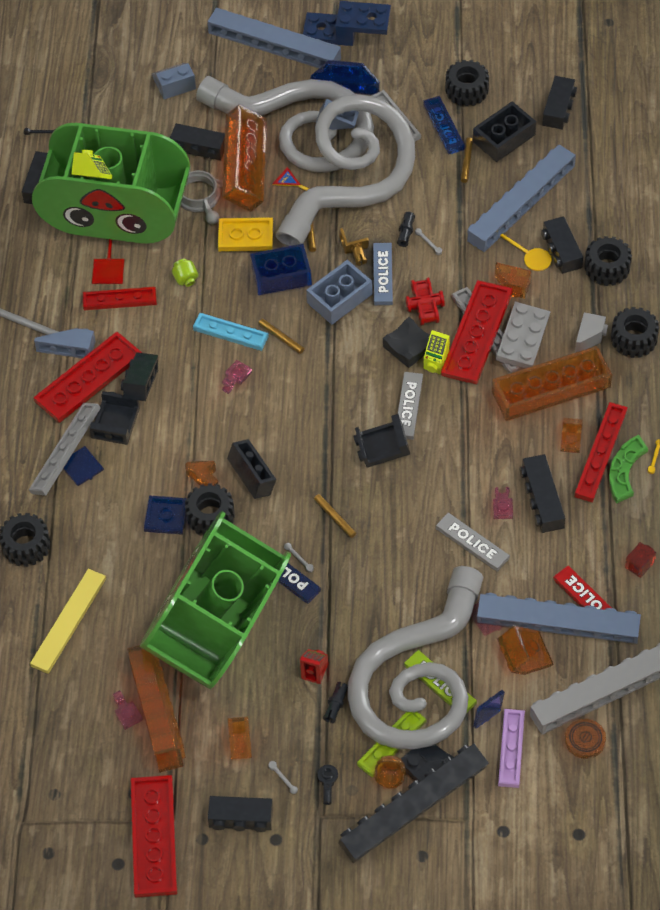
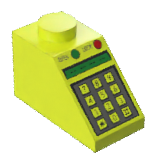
[72,150,112,179]
[424,330,450,374]

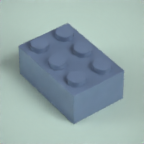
[306,260,372,325]

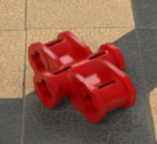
[405,277,445,326]

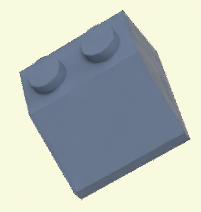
[152,63,196,99]

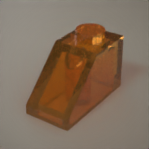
[495,262,532,299]

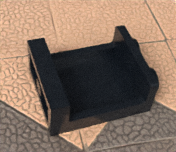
[89,391,140,445]
[353,414,411,468]

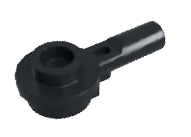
[318,765,338,805]

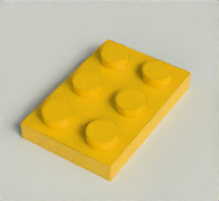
[218,217,273,251]

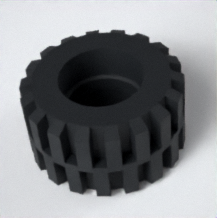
[445,60,489,107]
[584,236,632,286]
[611,307,659,358]
[185,483,235,536]
[0,513,51,567]

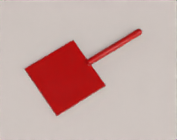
[92,239,125,284]

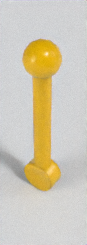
[647,439,660,474]

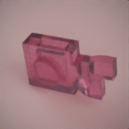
[222,360,252,394]
[113,690,143,730]

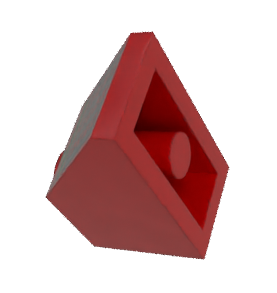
[300,649,328,684]

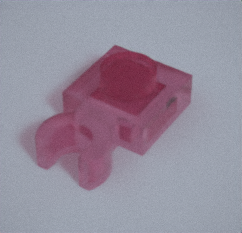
[493,487,513,519]

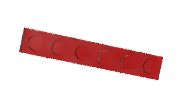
[574,402,628,503]

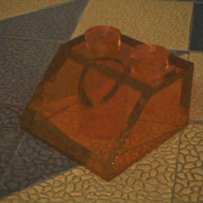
[497,626,554,675]

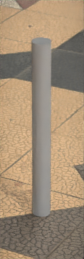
[0,308,58,335]

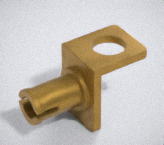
[339,228,369,266]

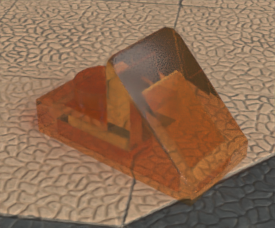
[560,418,582,453]
[185,461,218,486]
[227,716,252,760]

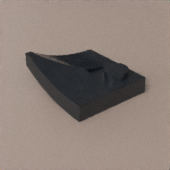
[397,744,454,782]

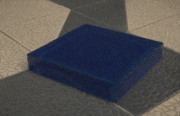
[144,495,186,535]

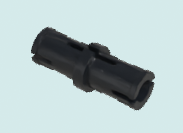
[397,212,415,247]
[323,682,348,723]

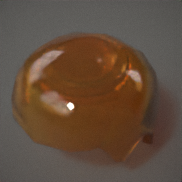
[374,755,406,789]

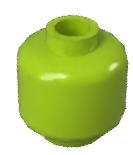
[172,258,199,287]

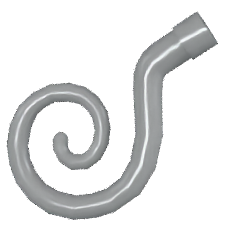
[196,76,374,172]
[276,94,415,249]
[348,566,483,749]

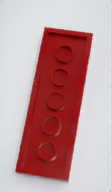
[441,280,513,385]
[33,332,142,423]
[131,775,177,898]

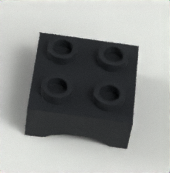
[383,317,430,368]

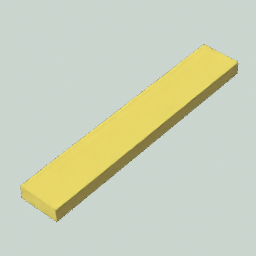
[30,569,106,674]

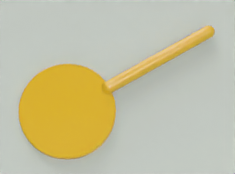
[500,234,552,271]

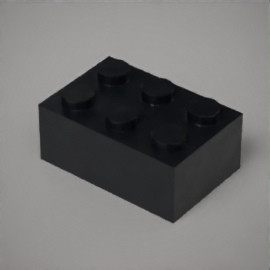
[473,101,536,162]

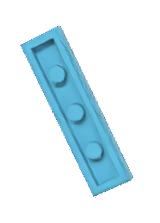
[193,313,269,351]

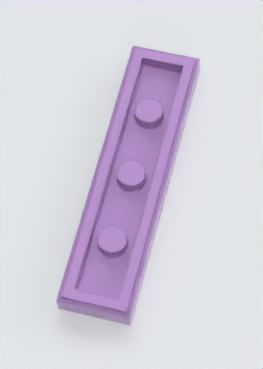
[498,709,525,788]

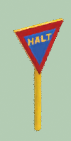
[272,167,309,191]

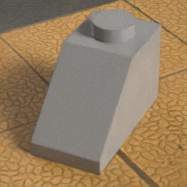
[575,312,608,353]

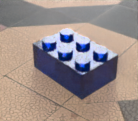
[250,244,312,295]

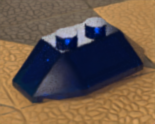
[310,60,380,95]

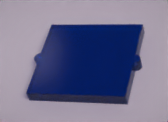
[63,446,104,486]
[473,690,505,729]

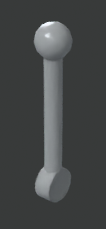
[415,228,442,255]
[284,543,314,573]
[269,761,298,794]

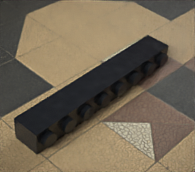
[338,744,489,863]

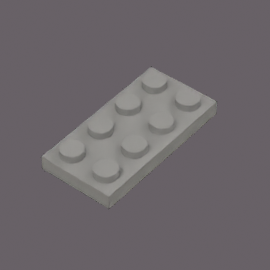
[496,301,550,370]

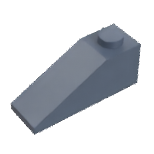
[34,328,96,358]

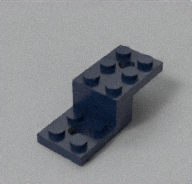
[303,1,391,46]

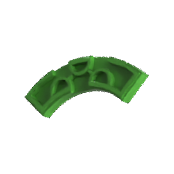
[609,435,648,504]

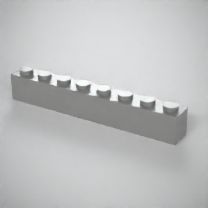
[530,643,660,735]

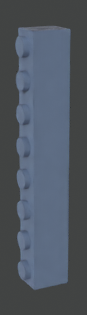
[208,8,341,73]
[467,145,576,252]
[477,593,641,644]

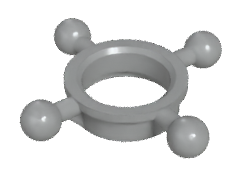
[181,165,238,225]

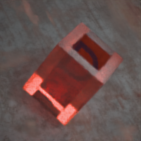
[625,542,656,578]

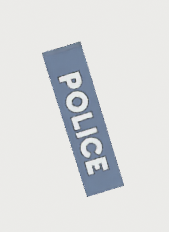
[373,243,393,305]

